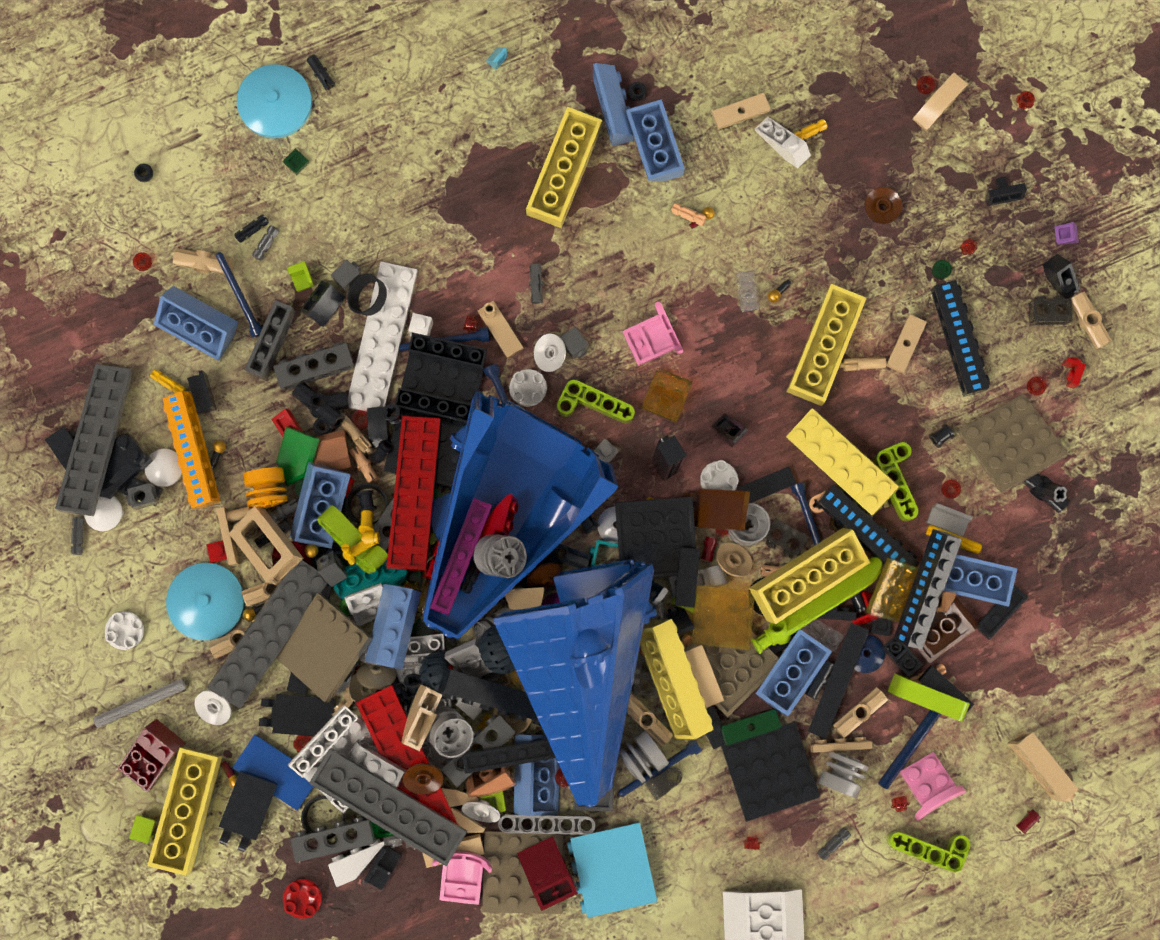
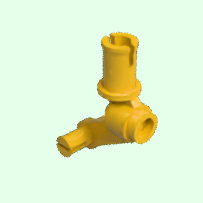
[341,510,380,565]

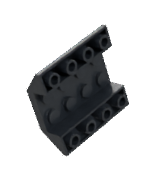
[395,332,487,423]

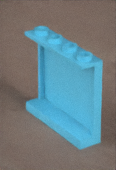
[567,821,657,918]

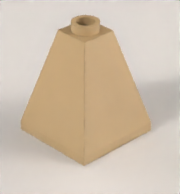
[505,588,545,611]

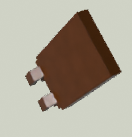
[683,489,750,531]

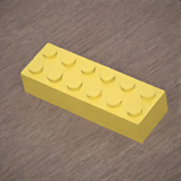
[526,107,602,228]
[786,284,866,406]
[786,408,900,515]
[749,528,870,624]
[640,619,714,739]
[147,747,223,876]

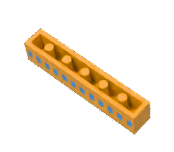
[162,391,221,509]

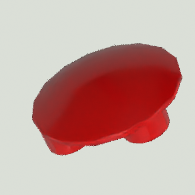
[283,879,322,919]

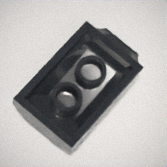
[99,433,153,499]

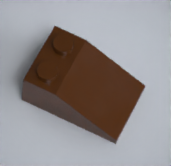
[918,597,979,664]

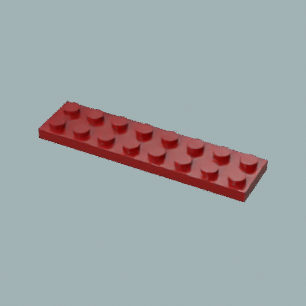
[387,416,441,572]
[356,685,459,825]

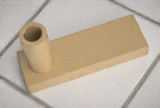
[477,301,524,359]
[216,507,250,567]

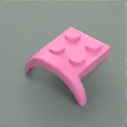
[622,302,683,366]
[900,752,967,821]
[432,851,492,905]

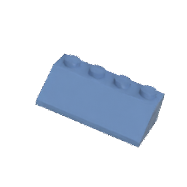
[593,63,634,146]
[626,99,685,181]
[154,286,238,361]
[290,462,351,548]
[944,555,1017,607]
[365,584,421,670]
[755,629,832,716]
[514,734,559,816]

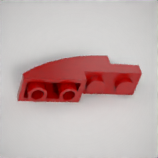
[478,494,519,542]

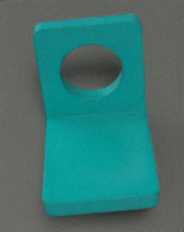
[590,540,618,566]

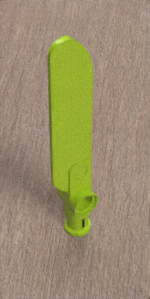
[751,557,883,654]

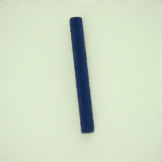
[878,710,941,789]

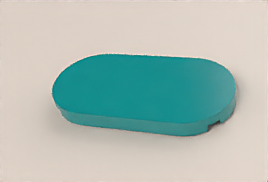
[334,560,410,600]

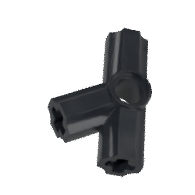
[292,382,349,429]
[1022,473,1071,513]
[537,544,592,569]

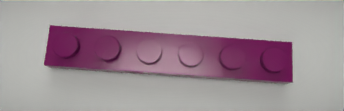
[430,498,492,616]

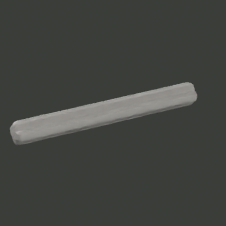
[93,679,186,728]

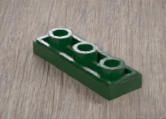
[720,709,781,746]

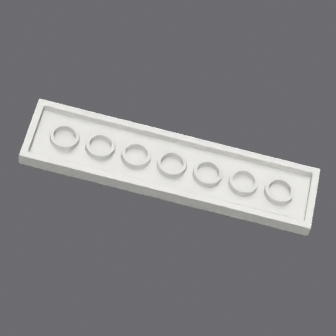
[348,262,418,412]

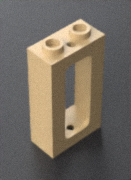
[229,506,303,585]
[1007,731,1079,802]

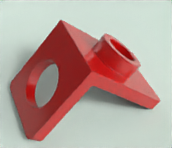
[853,591,880,625]

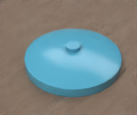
[237,64,312,138]
[166,563,245,641]

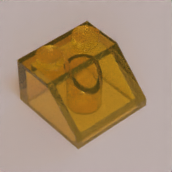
[641,368,693,423]

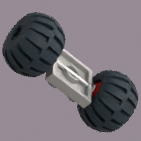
[419,625,516,699]

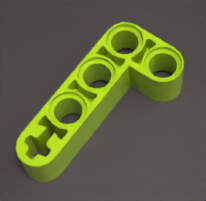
[557,380,635,424]
[873,442,918,522]
[317,505,388,573]
[888,673,970,722]
[886,831,970,873]

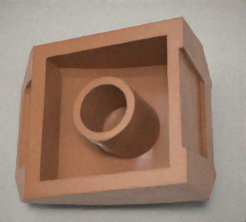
[314,430,353,471]
[466,766,517,797]

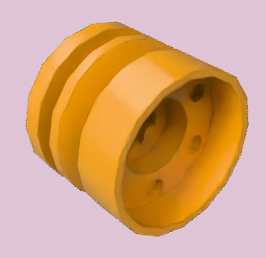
[243,467,288,508]

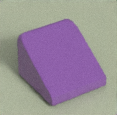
[1054,222,1079,245]

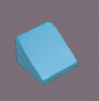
[486,47,508,69]

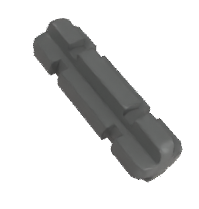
[252,225,279,261]
[71,517,84,555]
[817,828,851,860]

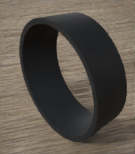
[347,274,387,316]
[346,483,388,525]
[301,796,345,839]

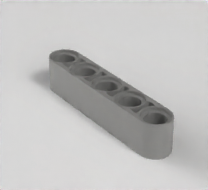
[498,813,595,835]

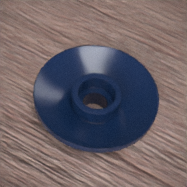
[854,635,885,673]

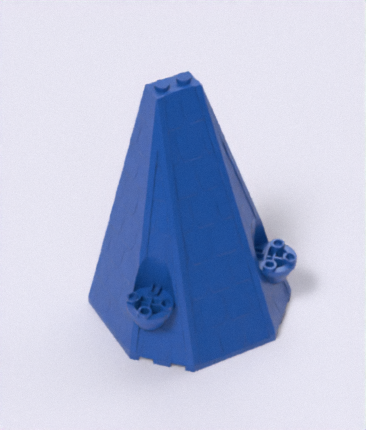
[423,391,618,639]
[493,559,657,807]

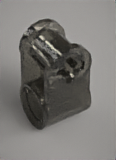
[645,767,682,801]

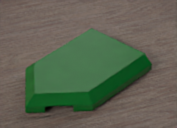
[276,426,320,486]

